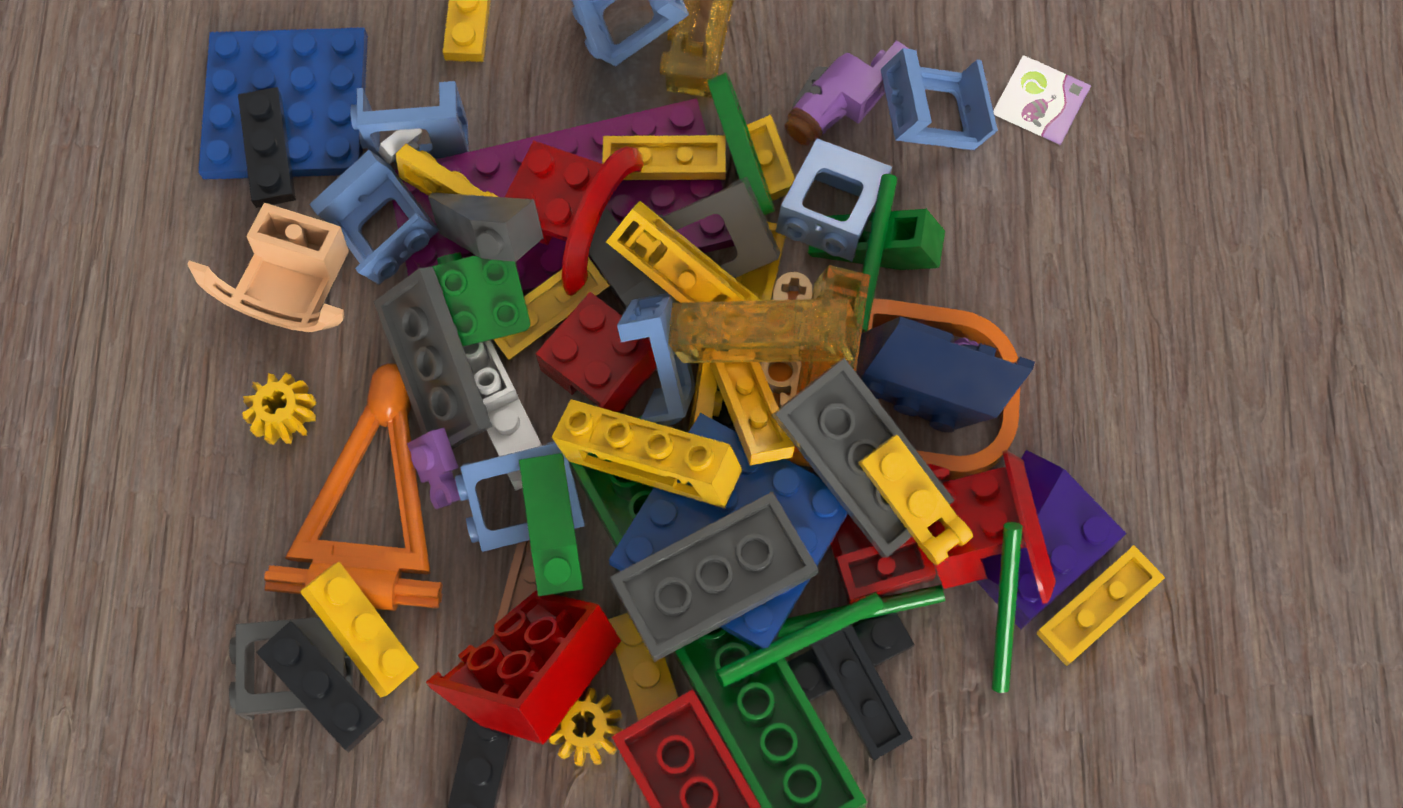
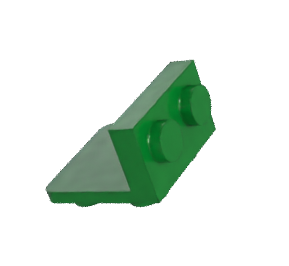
[431,252,530,347]

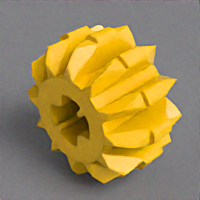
[242,372,317,445]
[548,688,623,767]

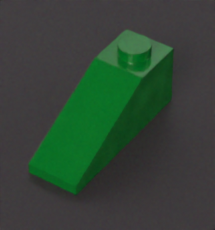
[808,208,945,270]
[519,453,583,597]

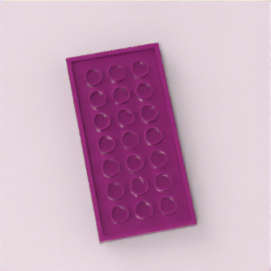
[392,98,735,296]

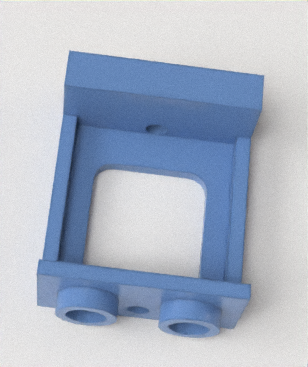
[572,0,689,66]
[881,48,998,150]
[350,81,469,162]
[776,138,892,261]
[309,150,439,284]
[617,293,695,426]
[455,441,585,552]

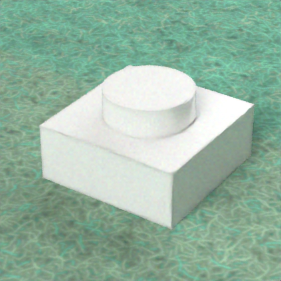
[378,129,422,164]

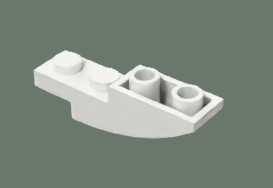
[463,340,542,491]

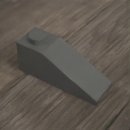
[428,193,544,262]
[588,209,678,311]

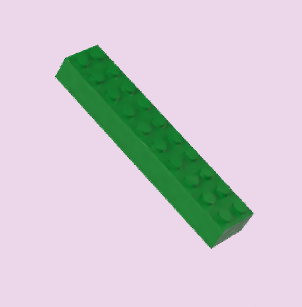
[570,416,867,808]

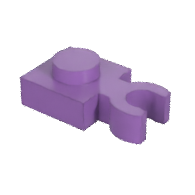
[407,428,461,509]

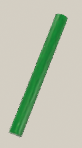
[850,174,898,334]
[991,522,1022,693]
[776,584,945,638]
[715,592,883,688]

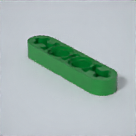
[707,72,775,216]

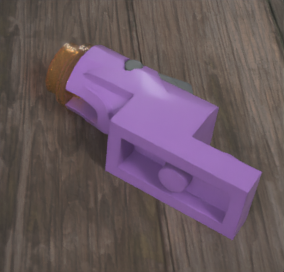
[784,40,909,146]

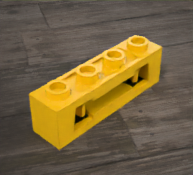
[606,201,771,349]
[552,399,742,508]

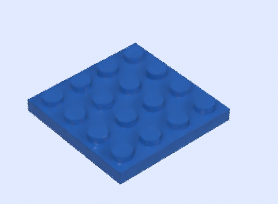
[198,27,368,179]
[609,413,848,649]

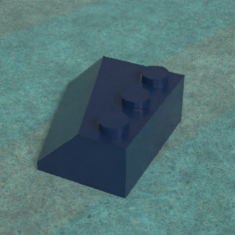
[849,316,1035,433]

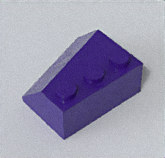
[976,450,1127,629]

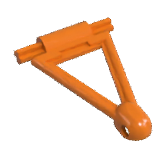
[264,363,443,611]

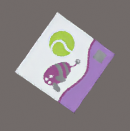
[993,55,1091,145]

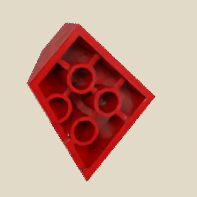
[426,591,621,745]

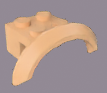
[188,203,349,332]

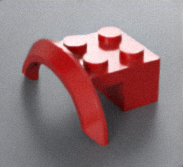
[505,140,644,296]
[535,292,689,413]
[927,450,1056,604]
[830,464,950,604]

